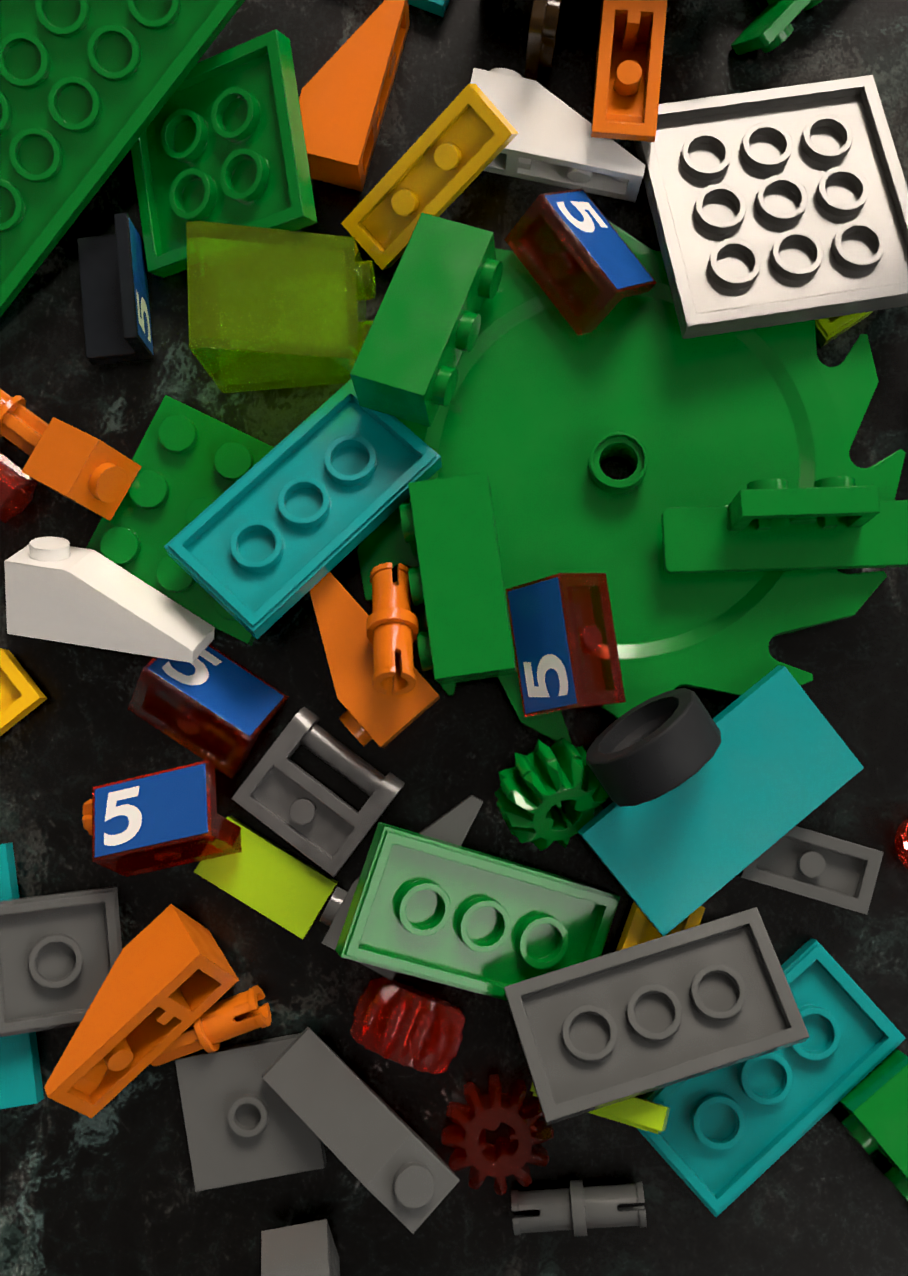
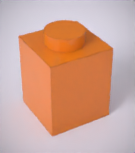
[21,417,142,521]

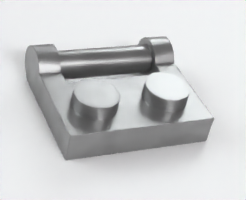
[231,707,405,877]

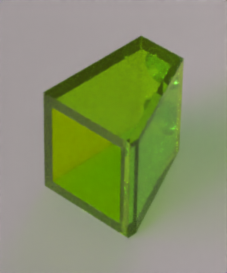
[186,221,376,393]

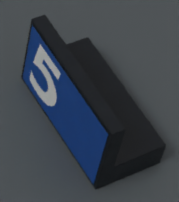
[77,213,154,365]

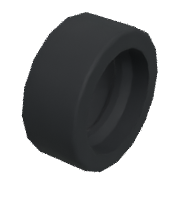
[586,688,721,807]

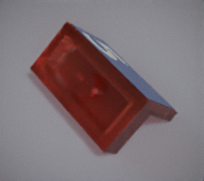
[504,188,657,336]
[505,573,626,717]
[128,645,288,779]
[92,760,242,877]

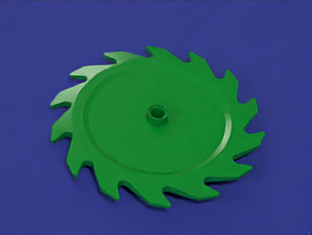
[357,209,906,744]

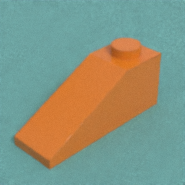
[299,0,410,192]
[591,0,667,142]
[310,572,440,748]
[44,904,239,1119]

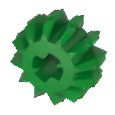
[494,737,609,851]

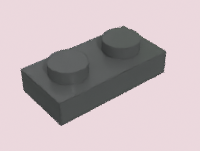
[737,826,884,915]

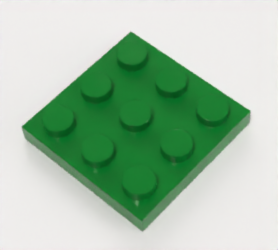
[131,29,317,278]
[86,395,274,646]

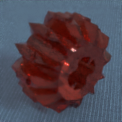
[350,977,466,1074]
[441,1074,554,1196]

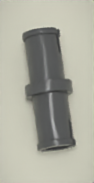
[511,1180,647,1237]

